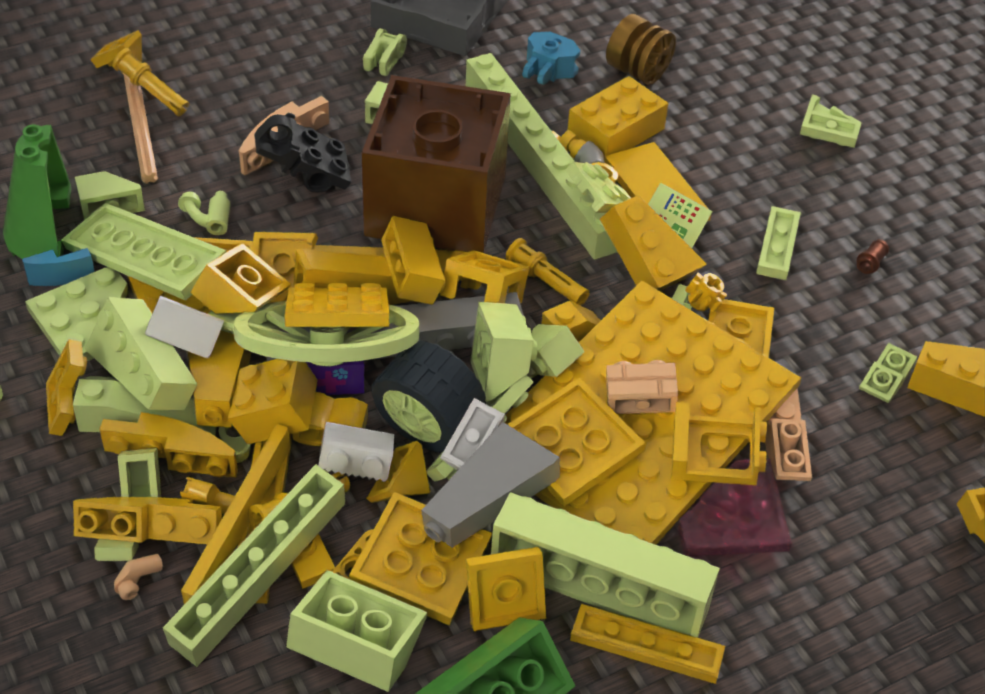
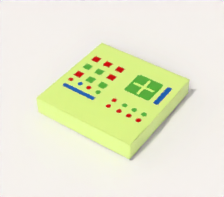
[648,183,713,248]

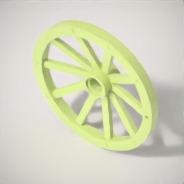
[234,300,420,366]

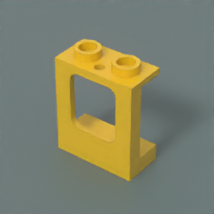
[671,402,767,485]

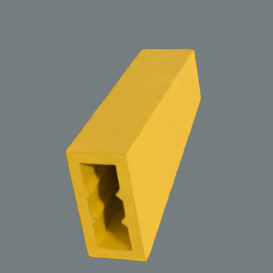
[294,249,410,305]
[186,330,252,428]

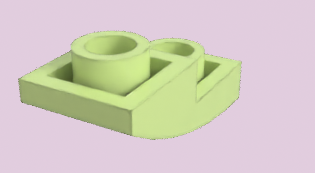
[859,343,917,403]

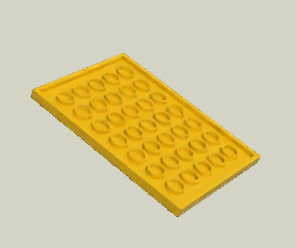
[504,281,801,545]

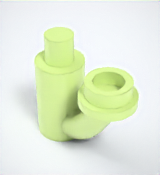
[178,191,230,235]

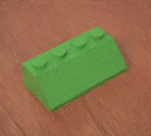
[415,617,575,694]

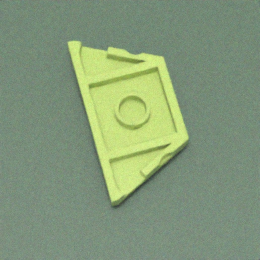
[565,162,631,213]

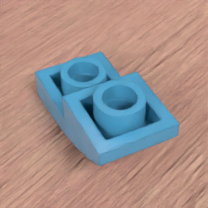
[22,248,95,286]

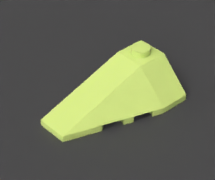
[73,376,217,436]

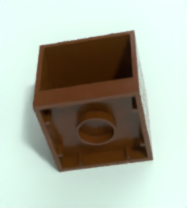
[362,75,511,253]

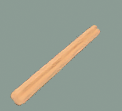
[123,73,158,184]

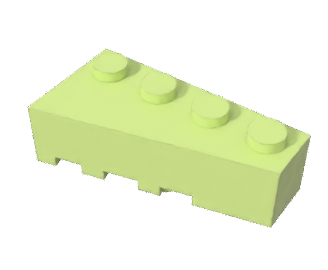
[85,297,197,410]

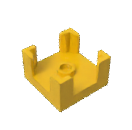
[440,250,529,303]

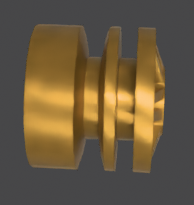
[606,14,676,85]

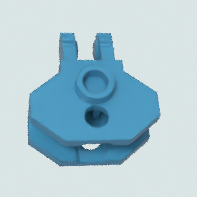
[522,32,580,85]

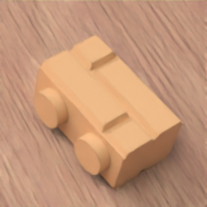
[606,360,678,414]

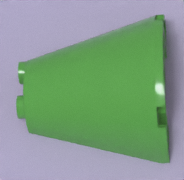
[3,124,71,259]

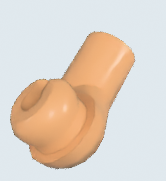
[114,554,163,600]

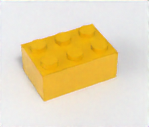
[567,76,669,157]

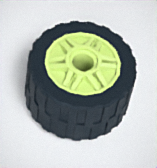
[371,341,486,452]

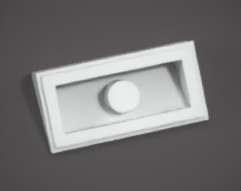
[145,296,224,358]
[440,398,505,471]

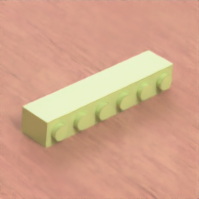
[163,464,345,667]

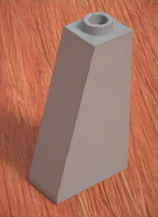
[421,422,560,548]

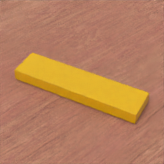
[570,604,725,684]

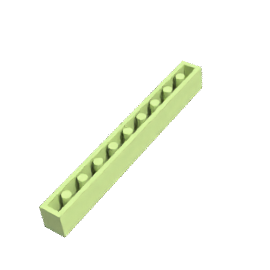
[466,53,617,260]

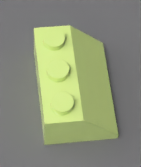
[470,302,537,401]
[286,570,427,692]

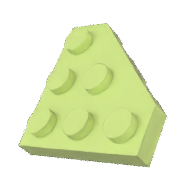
[25,267,129,361]

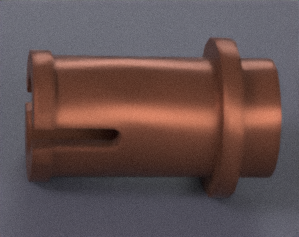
[856,239,889,274]

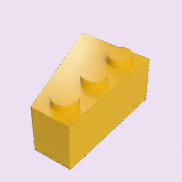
[600,195,707,291]
[907,341,985,417]

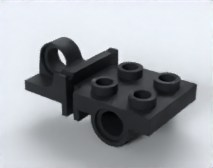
[254,113,351,193]

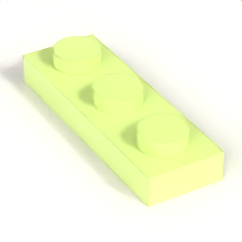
[756,206,801,280]

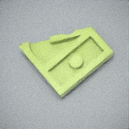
[800,94,862,148]

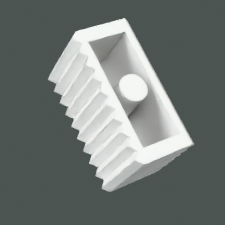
[318,422,394,482]

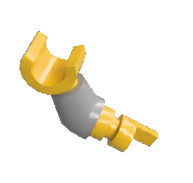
[552,130,618,183]

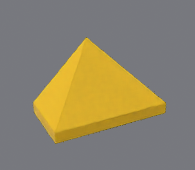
[367,441,430,503]

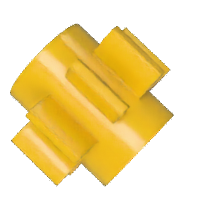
[685,273,727,312]

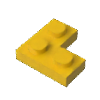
[46,339,87,436]

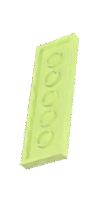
[61,203,226,301]

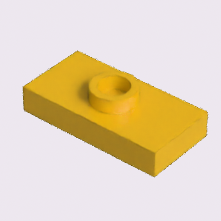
[291,533,335,589]

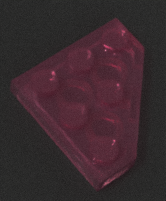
[678,459,792,556]

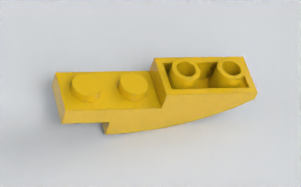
[99,412,238,478]
[73,497,222,545]

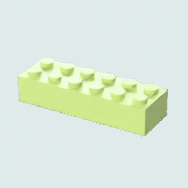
[491,492,720,638]

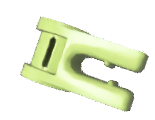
[363,28,407,76]

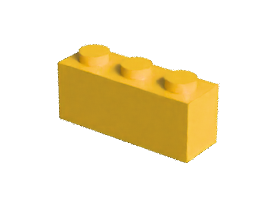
[381,216,446,305]

